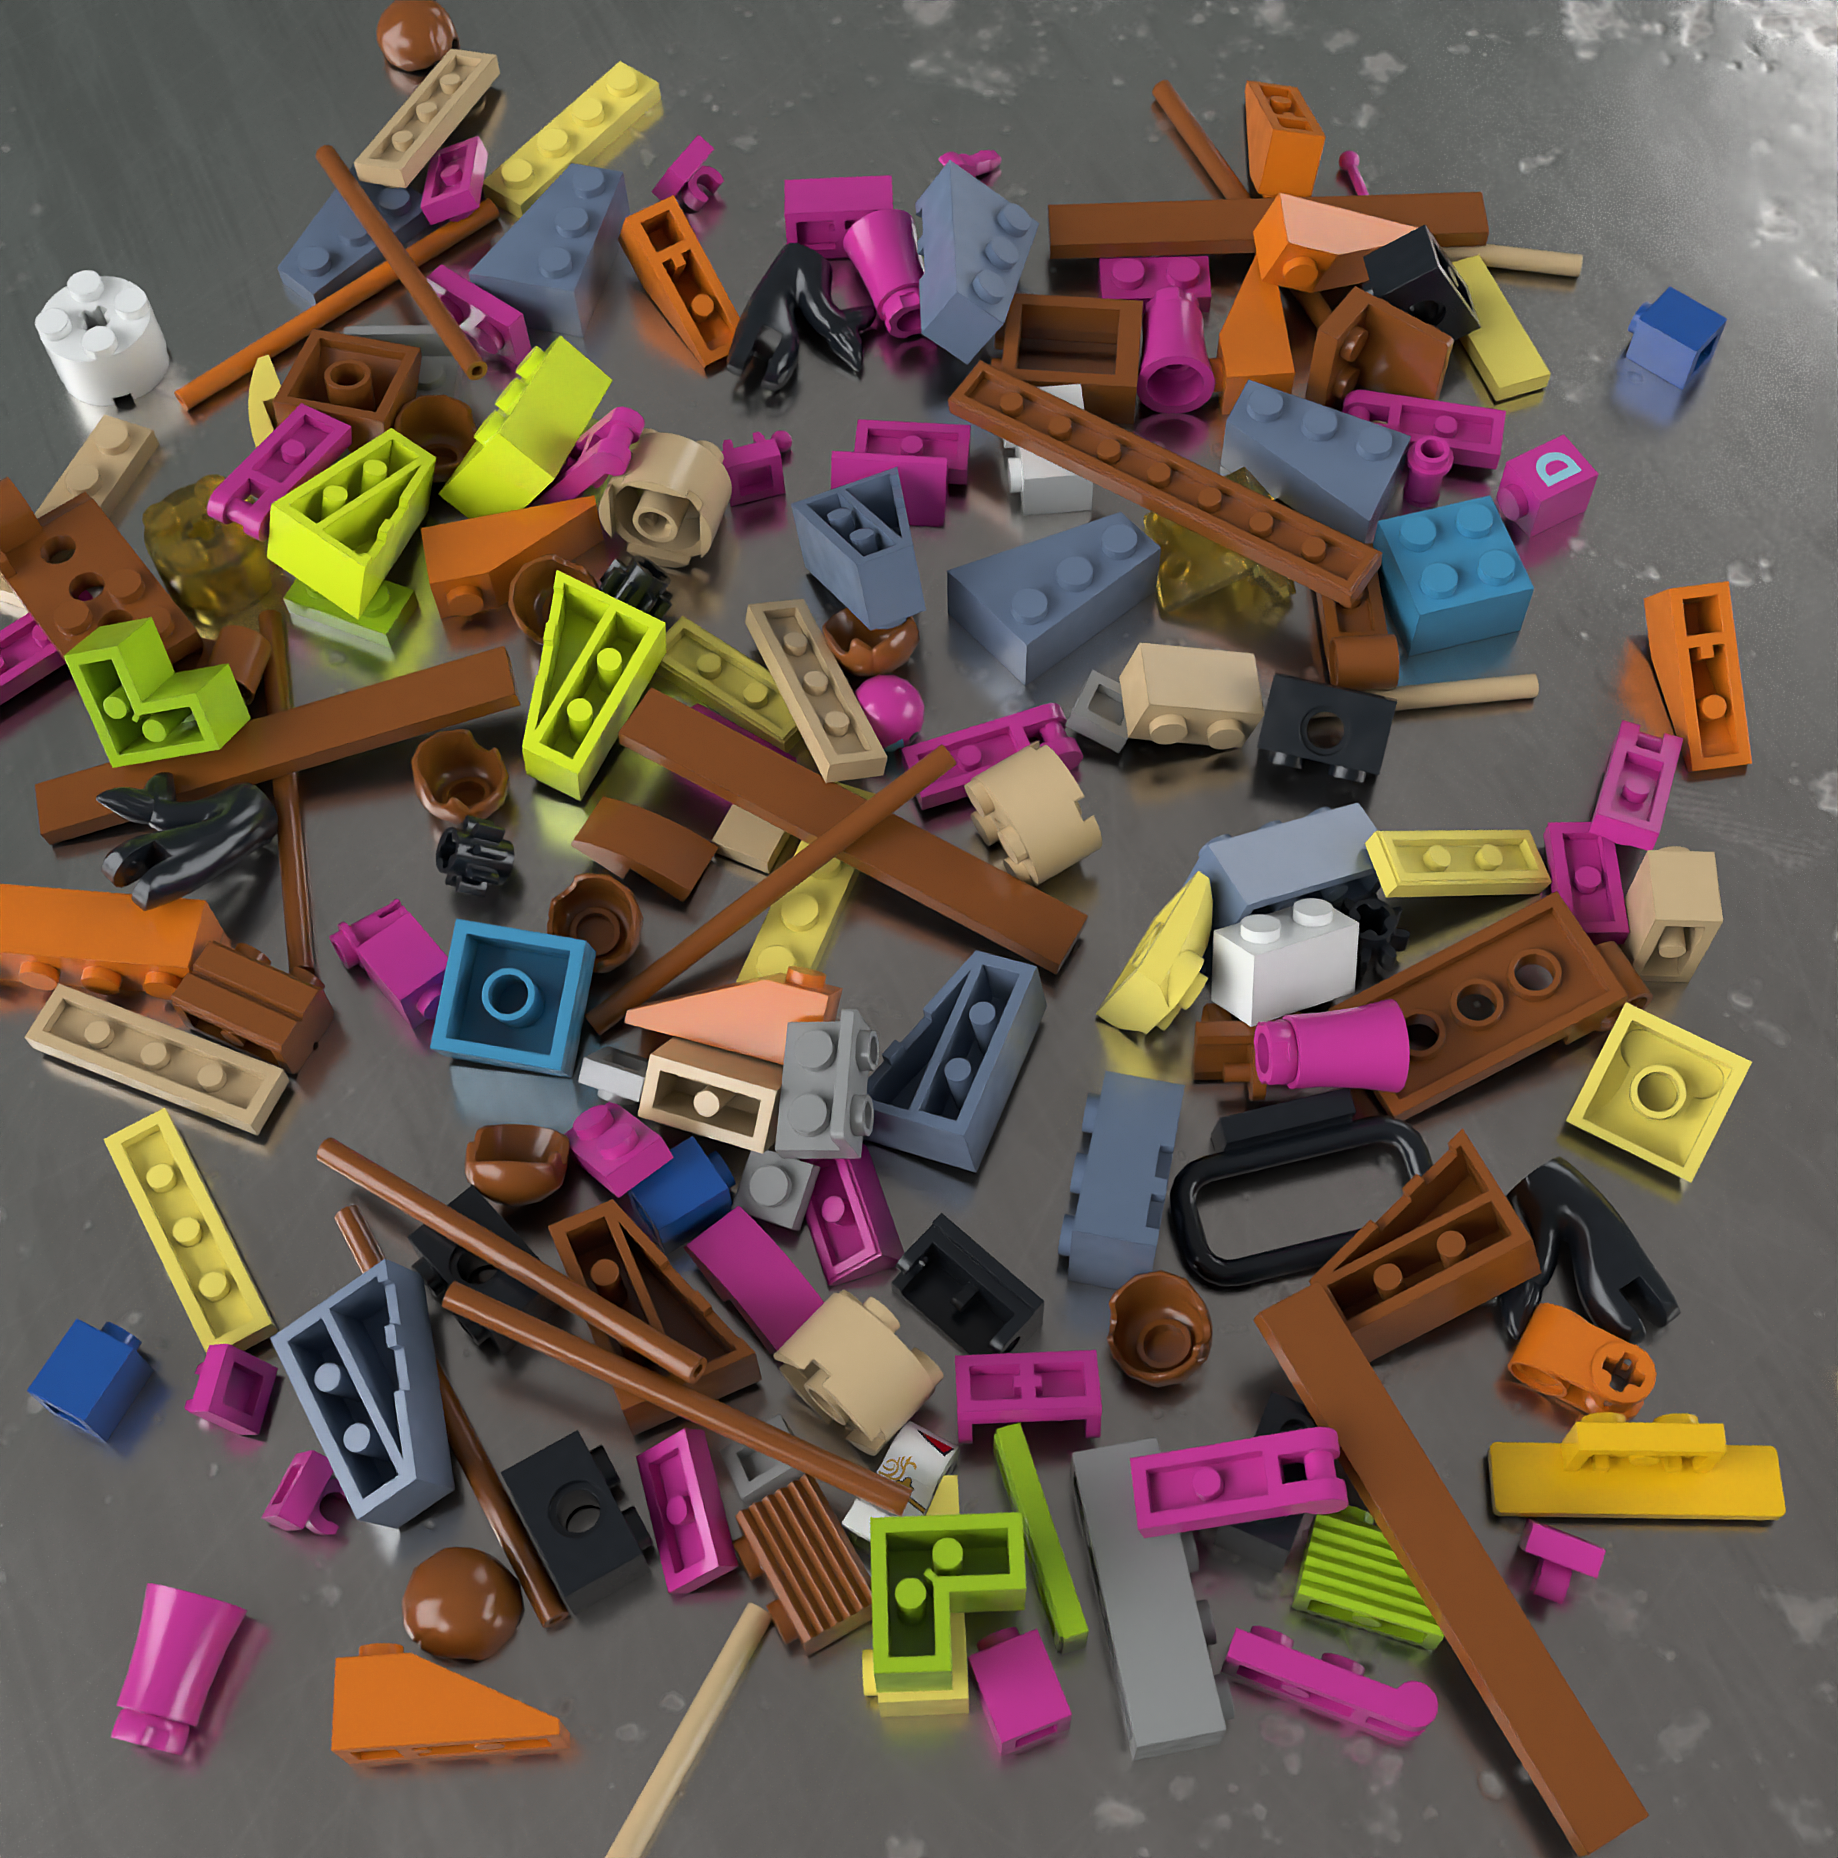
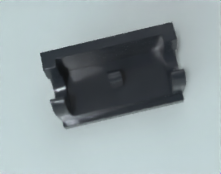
[891,1213,1044,1355]

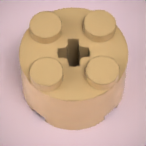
[599,428,732,568]
[964,741,1102,887]
[774,1290,944,1456]

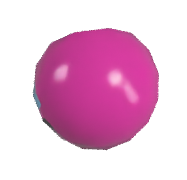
[854,675,925,752]

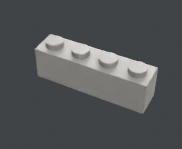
[1070,1437,1235,1761]

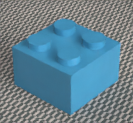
[1373,495,1534,657]
[430,919,596,1078]

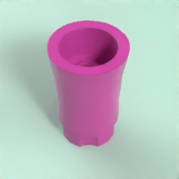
[843,209,925,338]
[1136,286,1215,413]
[1254,999,1410,1093]
[111,1583,247,1756]

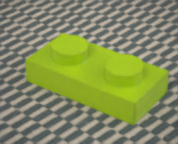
[283,578,419,648]

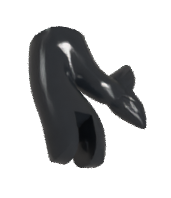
[727,243,877,391]
[96,772,278,911]
[1500,1156,1681,1345]

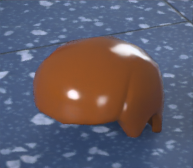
[377,0,459,72]
[394,394,478,484]
[508,554,599,645]
[822,607,920,678]
[411,729,510,825]
[547,873,644,973]
[465,1124,570,1207]
[1107,1270,1213,1388]
[401,1547,523,1661]

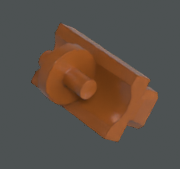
[1192,1003,1301,1101]

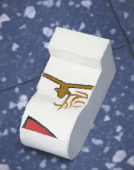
[842,1421,961,1556]

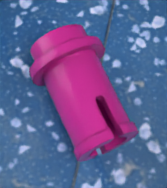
[1403,435,1454,508]
[329,898,408,969]

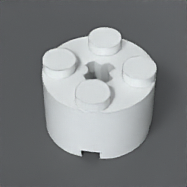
[35,270,169,406]

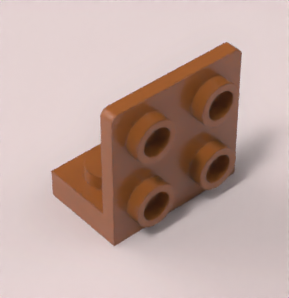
[1305,286,1454,407]

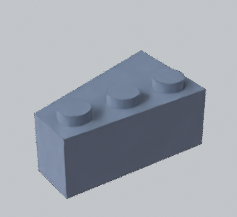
[915,160,1039,365]
[791,467,926,630]
[863,950,1047,1172]
[1058,1071,1185,1290]
[270,1259,455,1529]

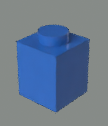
[1626,286,1727,390]
[628,1136,736,1255]
[27,1319,154,1442]

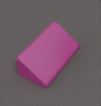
[831,451,948,527]
[800,1143,904,1287]

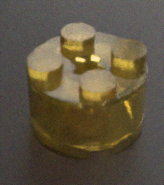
[142,474,279,617]

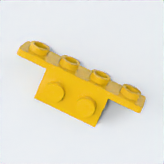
[1487,1412,1786,1520]

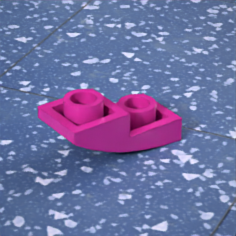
[683,1205,824,1354]

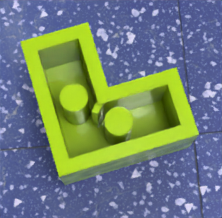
[64,617,251,768]
[870,1512,1026,1693]

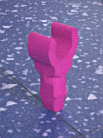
[938,150,1001,177]

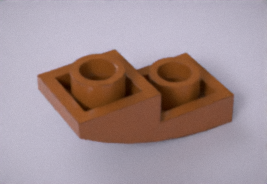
[571,796,719,902]

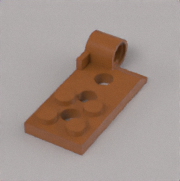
[0,477,204,664]
[1328,891,1653,1120]

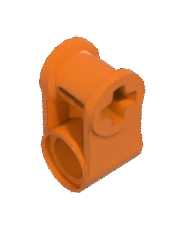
[1508,1303,1657,1422]

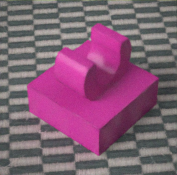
[651,134,724,212]
[721,432,786,507]
[184,1344,278,1435]
[261,1450,348,1535]
[1518,1518,1606,1604]

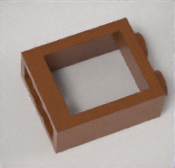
[991,293,1143,425]

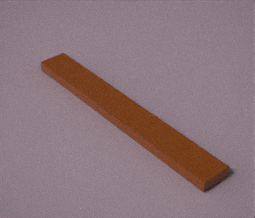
[1048,192,1489,259]
[948,360,1383,608]
[35,646,521,845]
[618,687,1088,975]
[1253,1281,1649,1857]

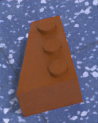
[1309,1128,1542,1362]
[548,1199,762,1436]

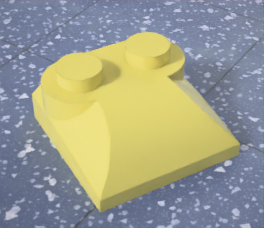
[1096,871,1213,1035]
[1565,1002,1752,1183]

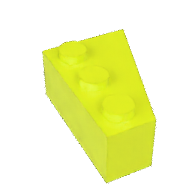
[438,335,613,519]
[267,428,436,620]
[522,570,666,801]

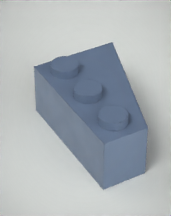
[468,163,630,337]
[1220,379,1411,543]
[947,512,1161,686]
[1181,803,1381,977]

